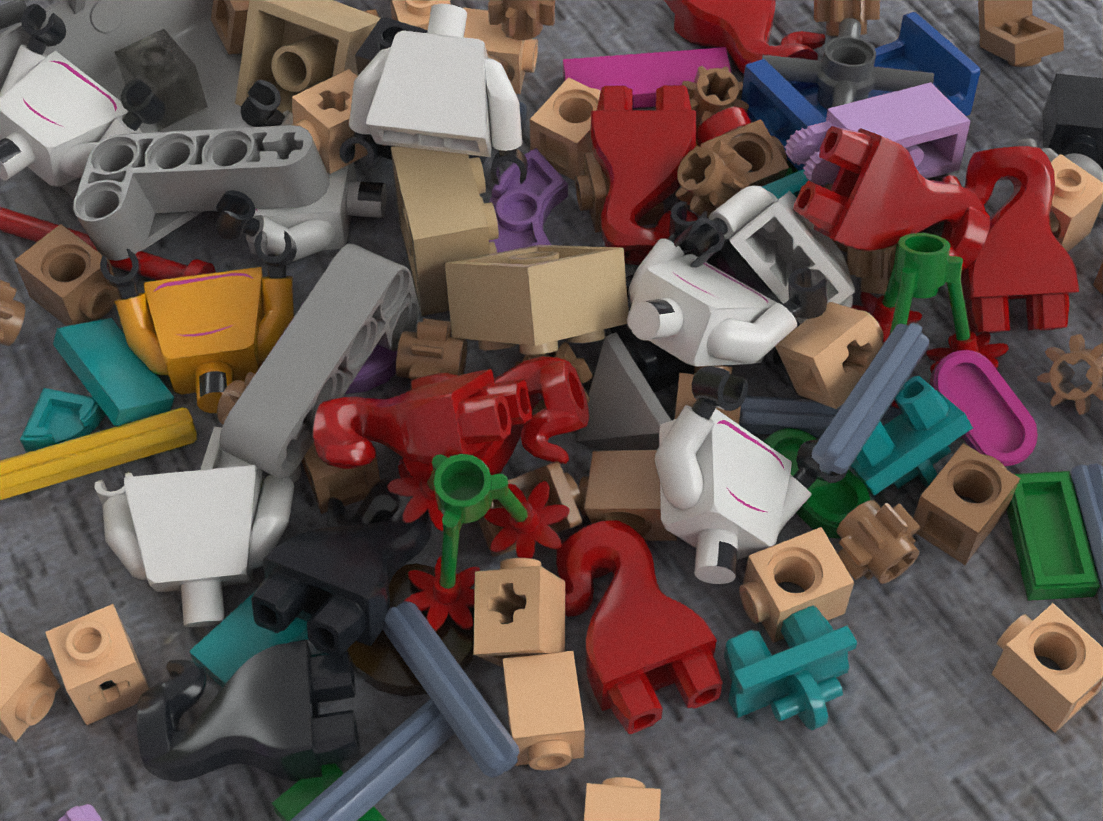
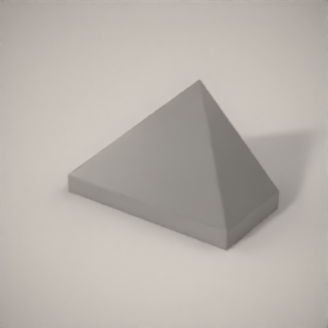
[576,332,671,451]

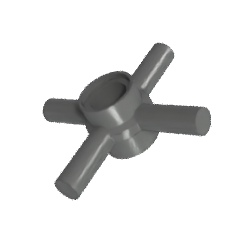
[762,18,934,110]

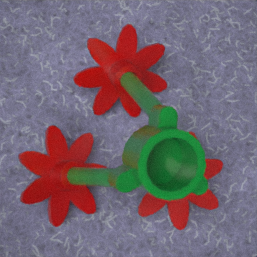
[851,233,1009,409]
[387,454,570,632]

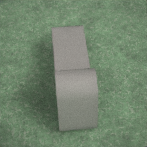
[73,125,330,261]
[219,243,419,479]

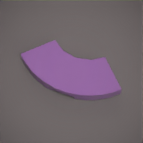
[489,148,568,253]

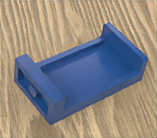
[741,12,980,171]

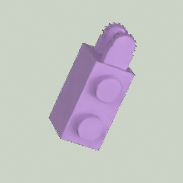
[784,82,970,186]

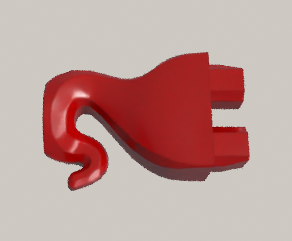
[664,0,825,74]
[591,85,698,265]
[793,126,990,271]
[942,146,1079,334]
[398,356,589,478]
[313,369,532,469]
[556,520,723,734]

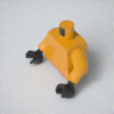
[100,231,297,413]

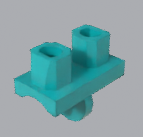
[849,376,973,496]
[724,605,858,731]

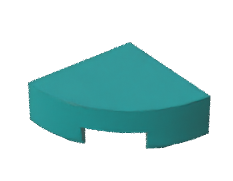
[20,388,106,452]

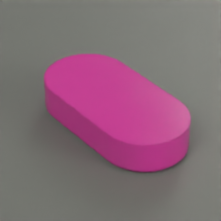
[930,350,1038,467]

